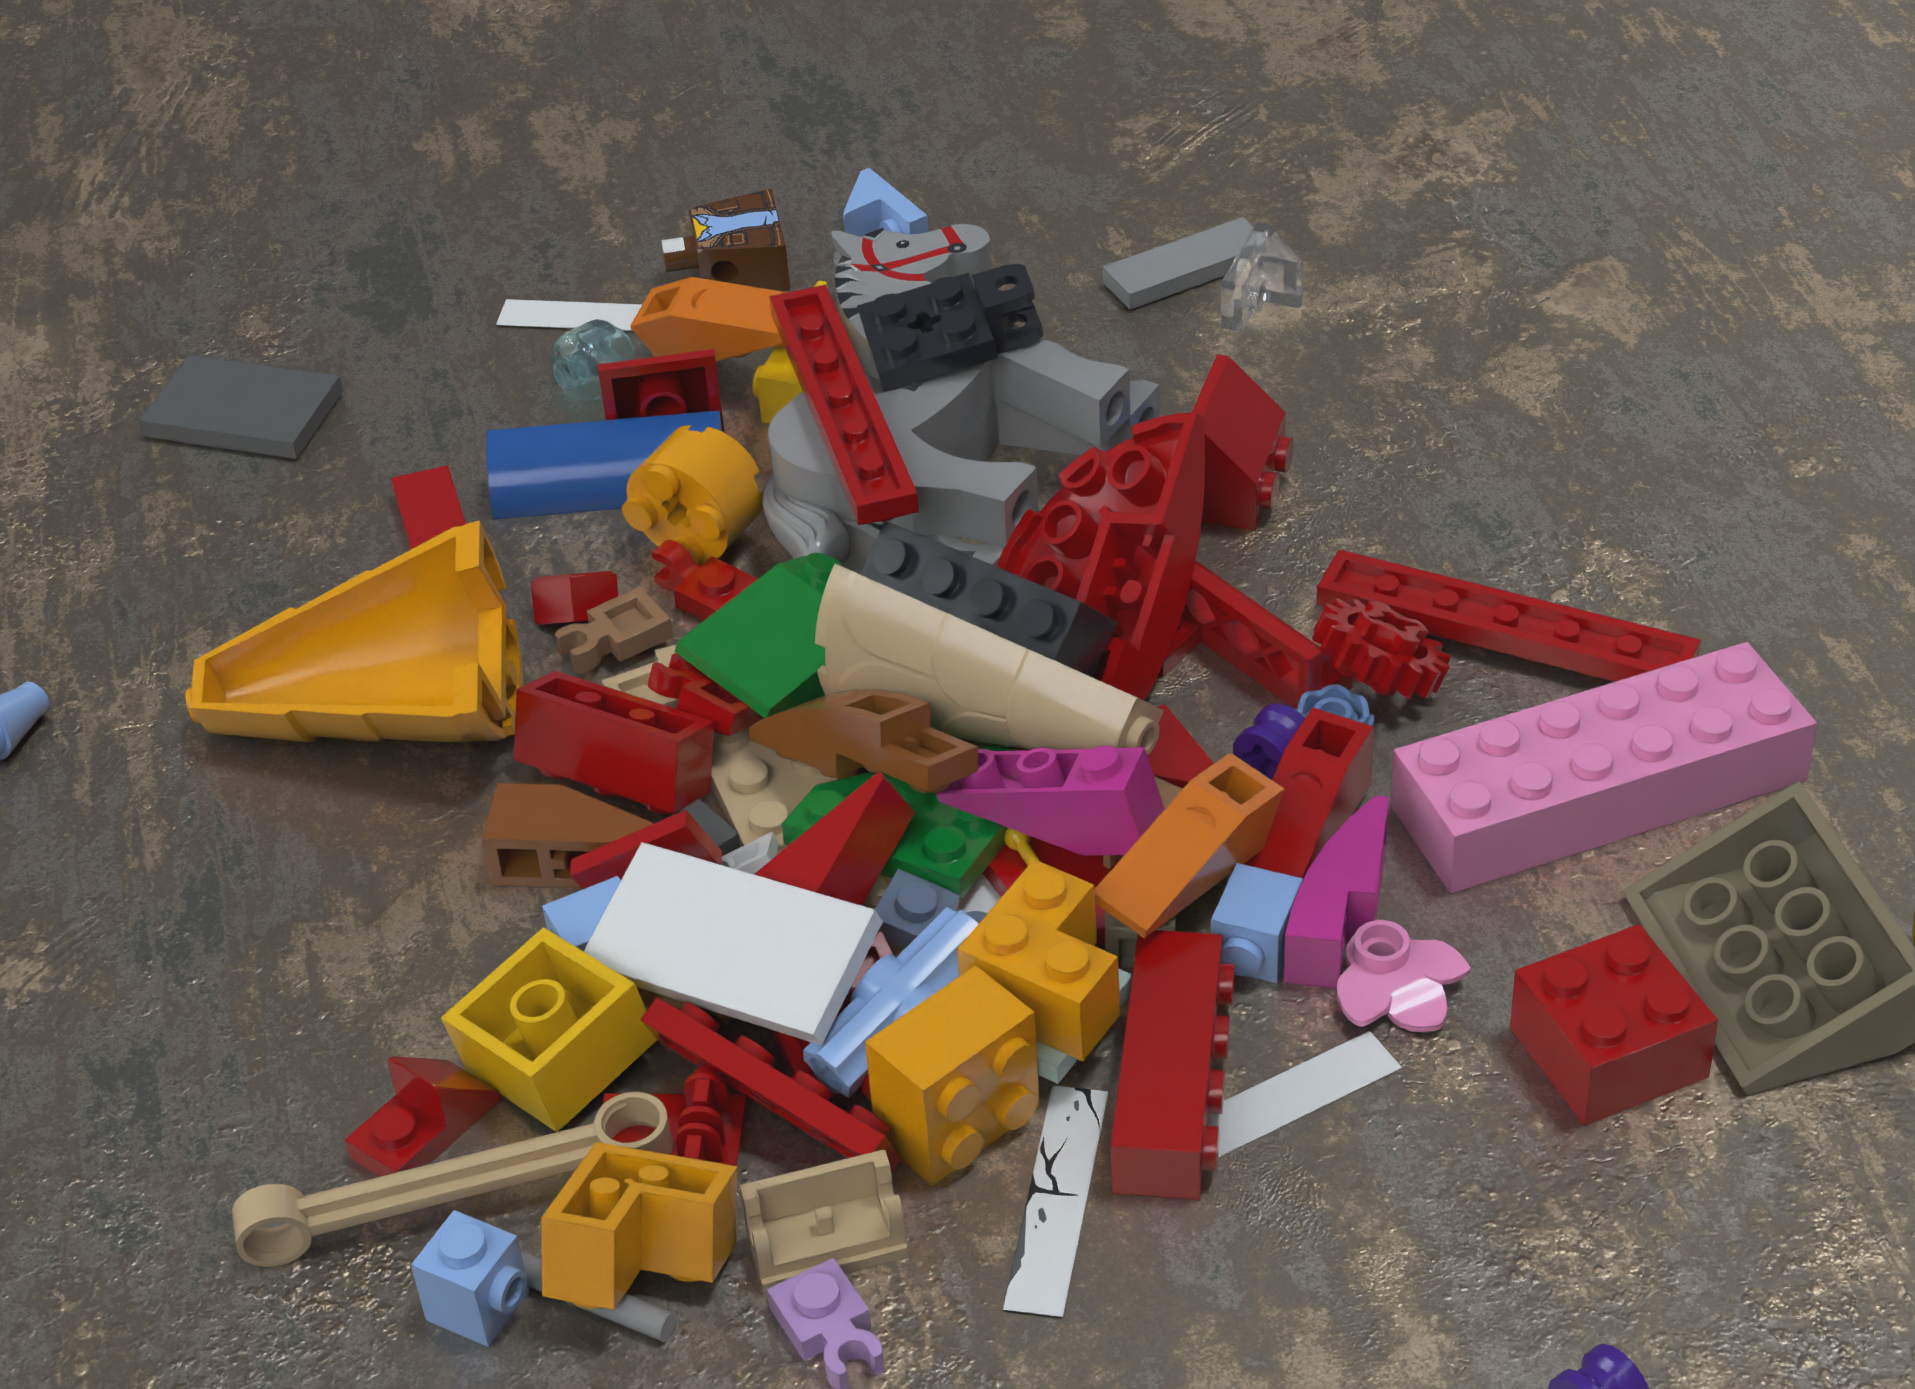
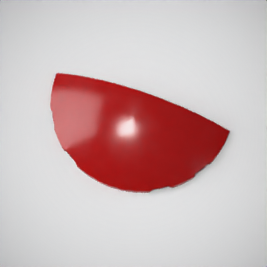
[996,412,1205,701]

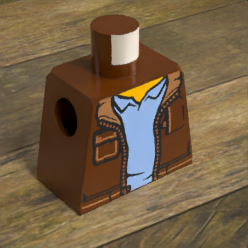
[661,189,790,291]

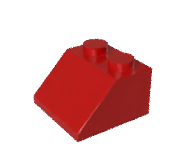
[597,349,725,433]
[1192,354,1294,531]

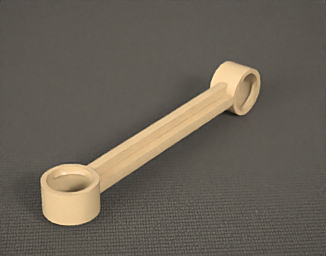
[232,1092,673,1267]

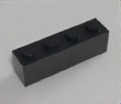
[860,521,1118,677]

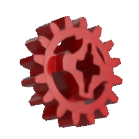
[1312,599,1451,698]

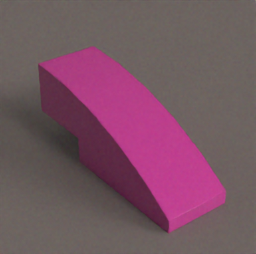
[1284,796,1389,989]

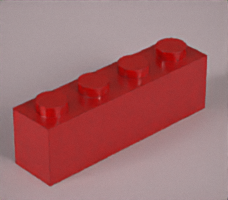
[1111,930,1235,1200]

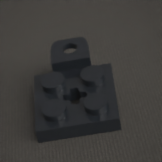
[857,264,1044,392]

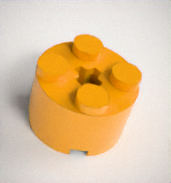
[622,425,765,564]

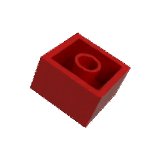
[1510,924,1718,1126]

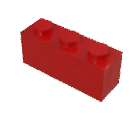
[514,670,715,814]

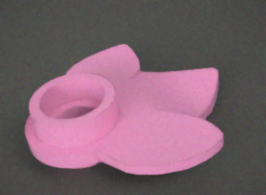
[1337,920,1471,1032]

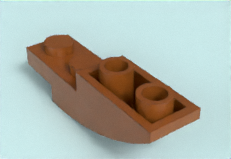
[749,689,978,793]

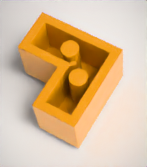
[957,859,1121,1062]
[541,1142,737,1310]

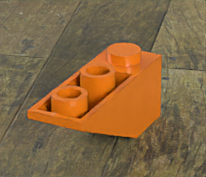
[630,277,787,361]
[1094,753,1284,938]

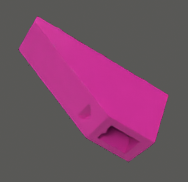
[937,746,1165,856]

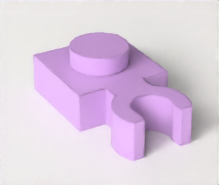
[767,1257,884,1389]

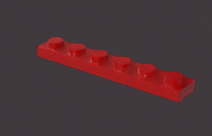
[769,285,919,526]
[1317,549,1701,682]

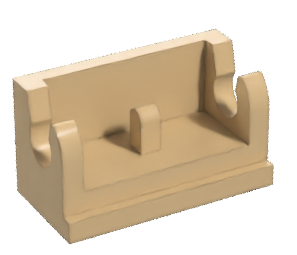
[739,1149,909,1294]

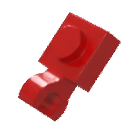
[651,540,758,621]

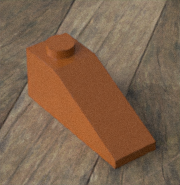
[482,783,654,888]

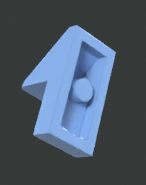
[843,168,929,237]

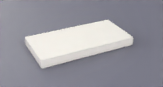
[583,842,883,1045]

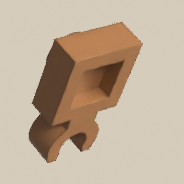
[555,587,674,673]

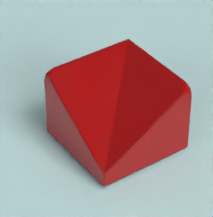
[531,571,618,625]

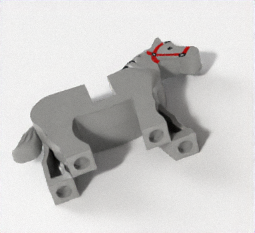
[762,224,1160,574]

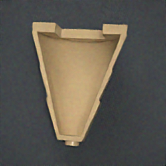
[815,563,1164,756]

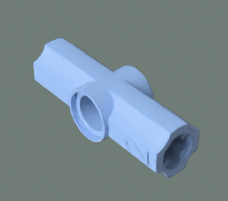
[803,907,978,1098]

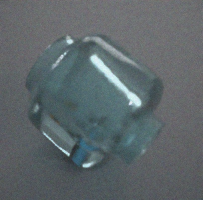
[551,319,635,402]

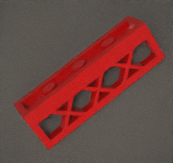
[1181,561,1353,709]

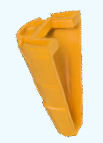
[185,520,524,743]

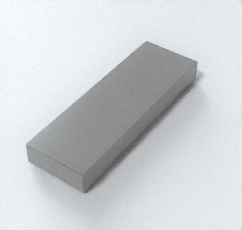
[1102,217,1271,310]

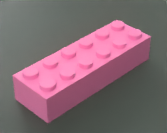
[1390,642,1817,894]

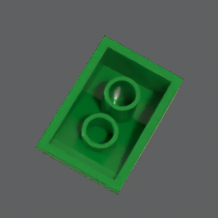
[674,552,842,718]

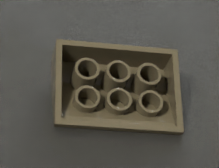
[1622,781,1915,1095]

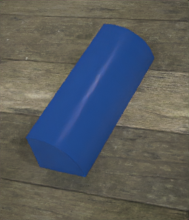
[486,411,722,520]

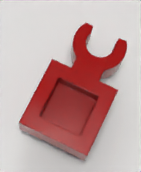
[647,653,764,736]

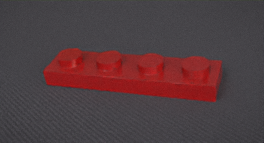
[640,997,902,1174]

